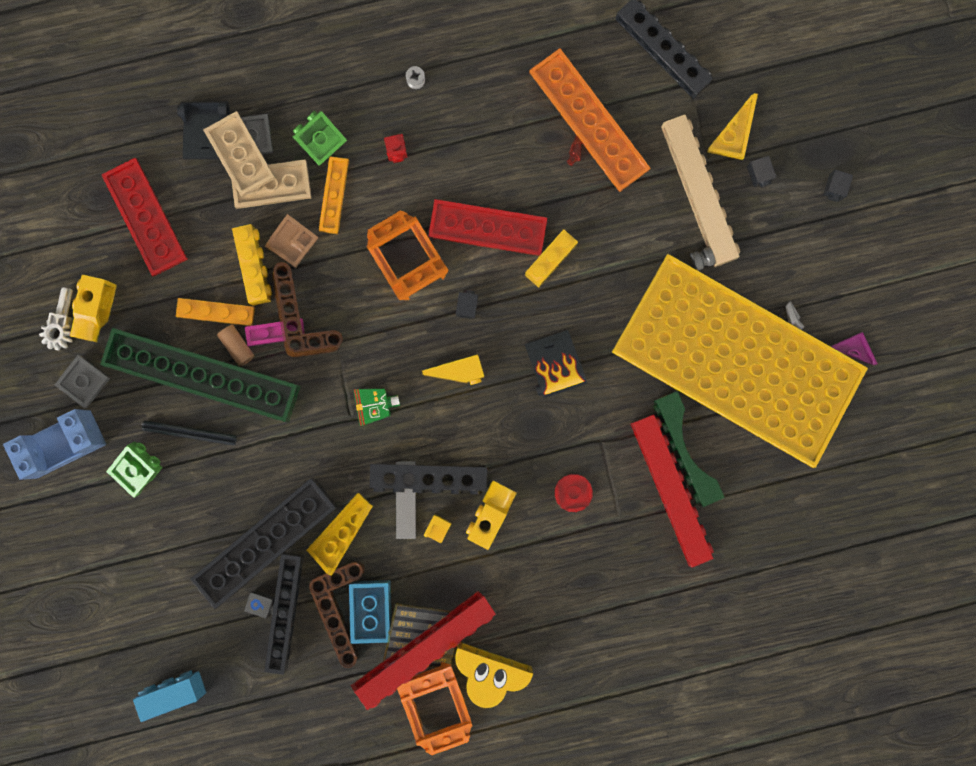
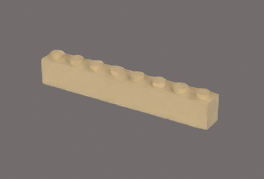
[661,115,740,267]

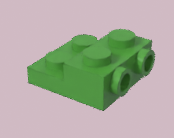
[292,111,347,166]
[106,442,163,498]

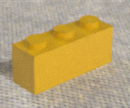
[525,229,578,288]

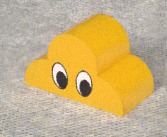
[456,642,533,708]

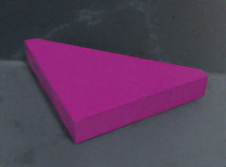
[830,332,878,365]

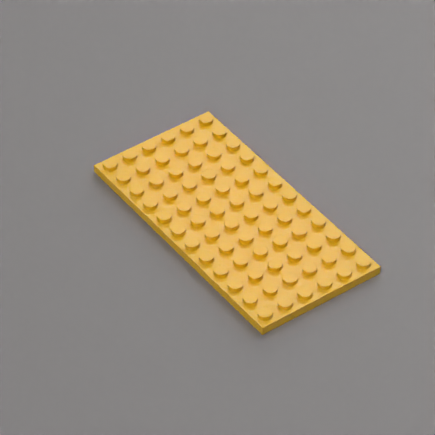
[612,254,868,468]

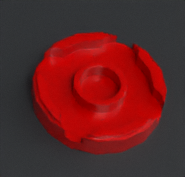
[554,474,593,512]

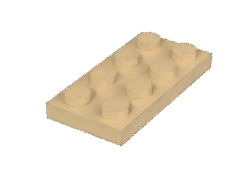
[204,111,275,197]
[232,160,312,209]

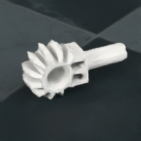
[39,287,73,351]

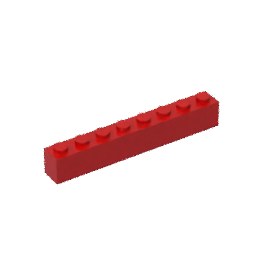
[630,415,714,567]
[350,591,496,710]

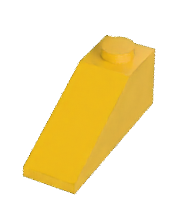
[422,355,484,385]

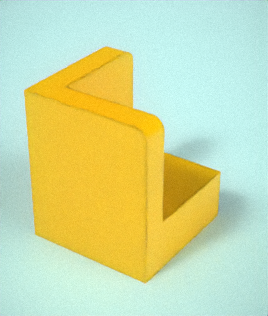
[424,514,452,543]

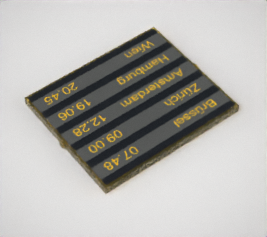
[383,604,455,667]

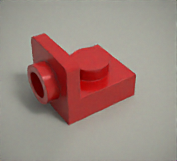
[384,134,408,163]

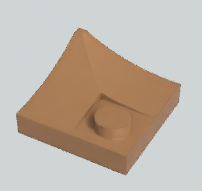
[265,214,318,268]

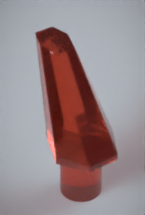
[567,136,581,166]

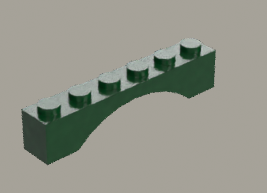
[653,391,725,507]

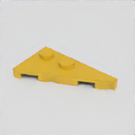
[707,93,758,160]

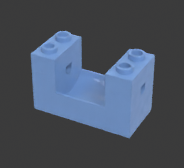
[3,409,107,480]

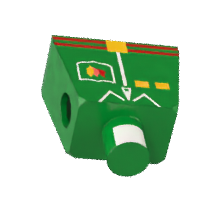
[353,389,400,426]

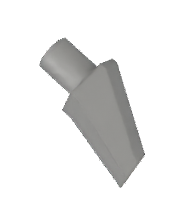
[785,301,804,330]

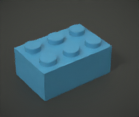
[349,580,392,644]
[133,670,206,722]

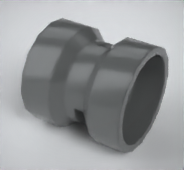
[690,247,716,271]

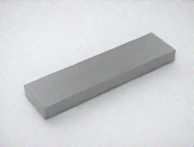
[396,461,416,539]

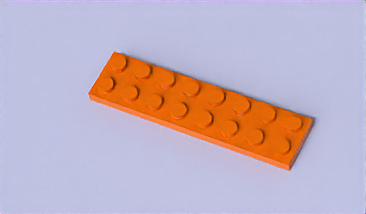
[529,48,651,192]

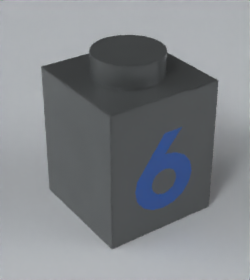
[244,590,275,618]

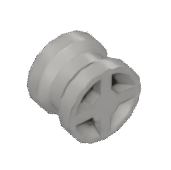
[406,66,425,89]

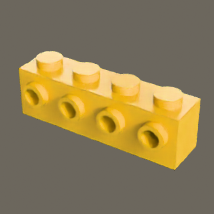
[232,224,272,306]

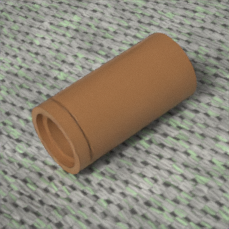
[217,325,255,367]

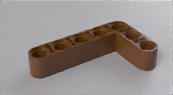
[272,262,343,357]
[309,561,365,668]

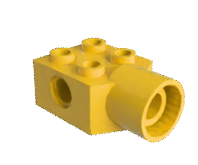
[70,275,117,342]
[466,481,517,550]

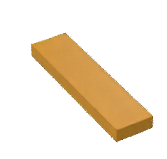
[319,156,349,234]

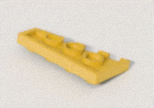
[307,493,373,576]

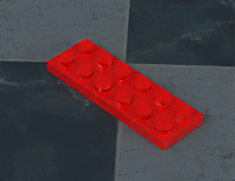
[102,158,188,276]
[428,199,547,256]

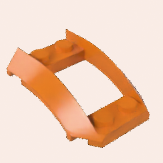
[367,210,449,300]
[397,662,472,755]

